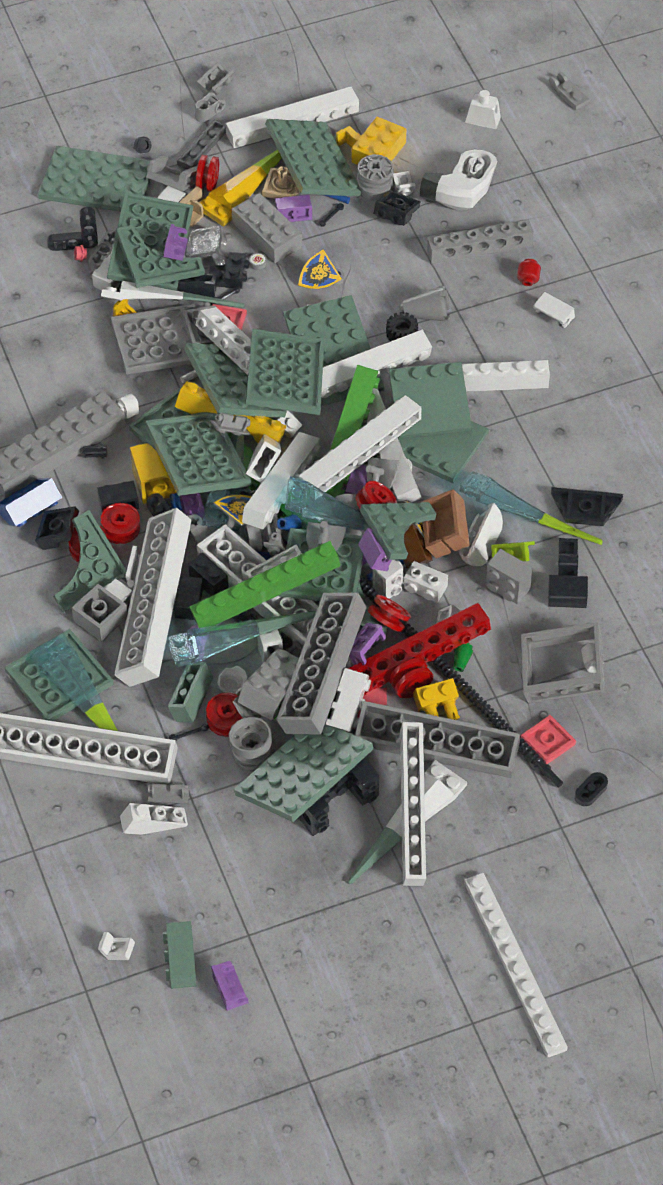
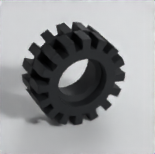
[386,312,418,342]

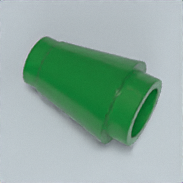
[453,643,473,672]

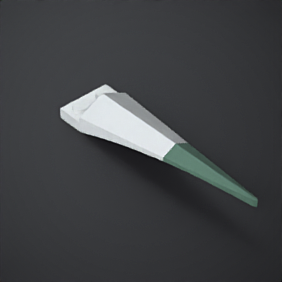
[101,281,245,308]
[349,760,467,884]

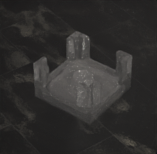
[184,225,227,265]

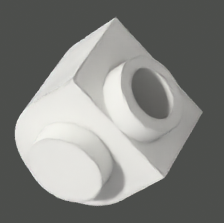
[116,394,139,419]

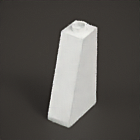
[246,434,281,483]

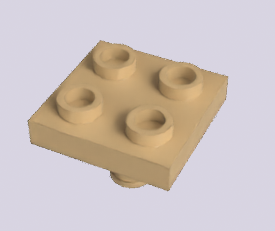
[262,166,299,199]

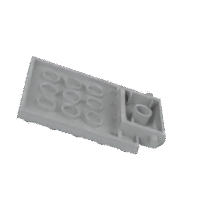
[110,302,216,375]

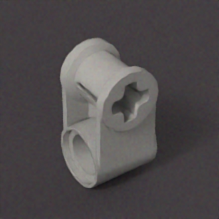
[195,92,226,122]
[188,514,213,550]

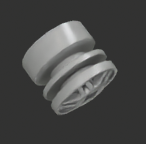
[357,154,394,201]
[242,513,282,552]
[229,717,274,771]

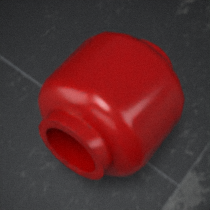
[517,259,541,286]

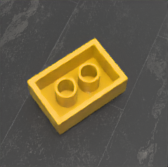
[351,116,406,165]

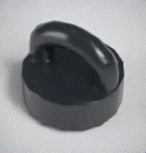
[133,136,152,154]

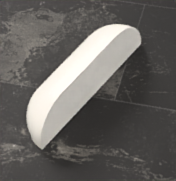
[459,503,503,566]

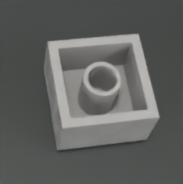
[486,549,532,604]
[72,584,128,642]

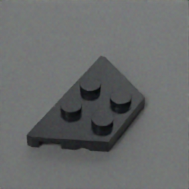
[551,487,623,526]

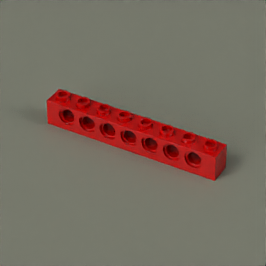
[348,603,491,695]

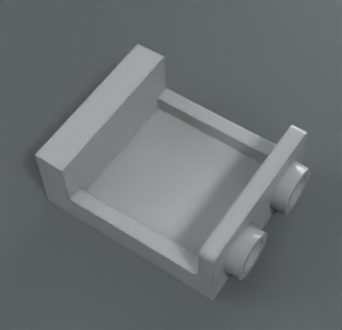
[147,155,197,191]

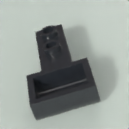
[548,538,588,608]

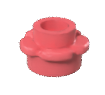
[74,245,87,262]

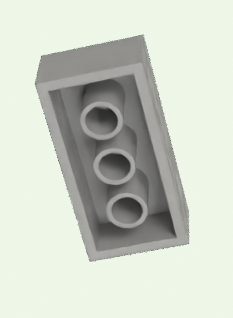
[232,193,302,263]
[238,648,299,720]

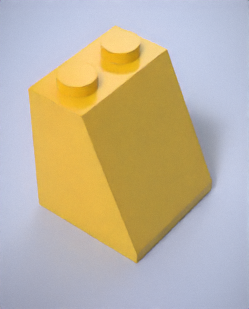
[130,443,177,504]

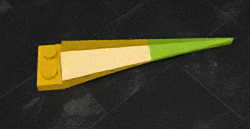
[199,150,282,227]

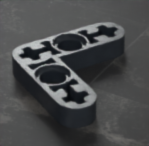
[47,207,98,251]

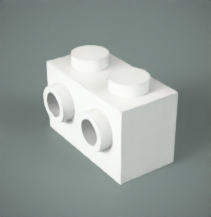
[373,558,403,599]
[403,561,448,603]

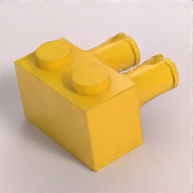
[412,678,460,720]

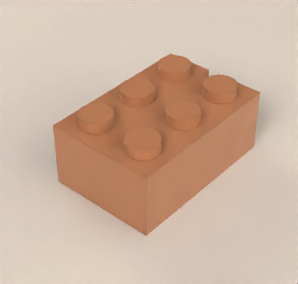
[420,489,470,559]

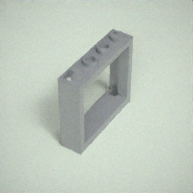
[521,622,605,703]

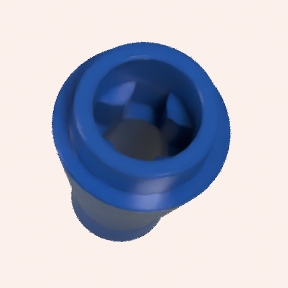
[277,514,302,532]

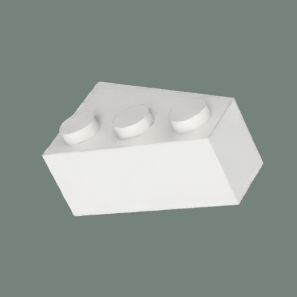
[326,668,371,733]

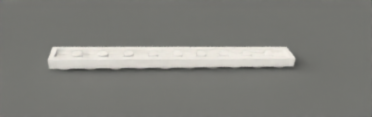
[464,873,568,1058]

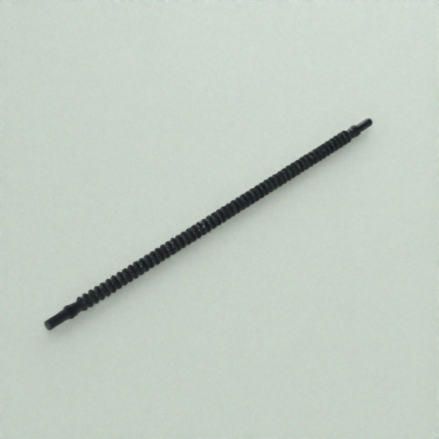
[359,574,563,788]

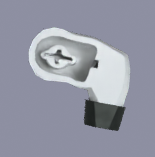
[420,149,497,210]

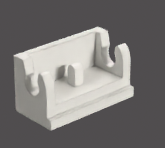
[534,292,575,328]

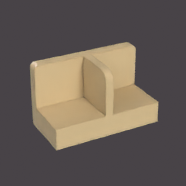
[179,186,205,227]

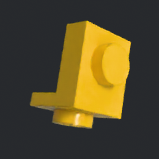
[336,126,361,148]
[113,299,137,317]

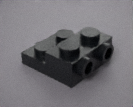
[373,190,421,226]
[209,252,250,289]
[35,506,79,550]

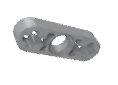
[90,230,116,271]

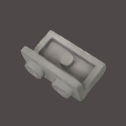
[195,62,234,95]

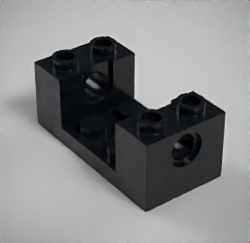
[298,757,379,836]

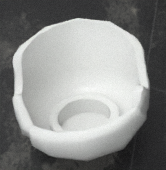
[217,665,248,695]

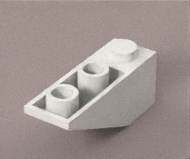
[120,803,188,835]

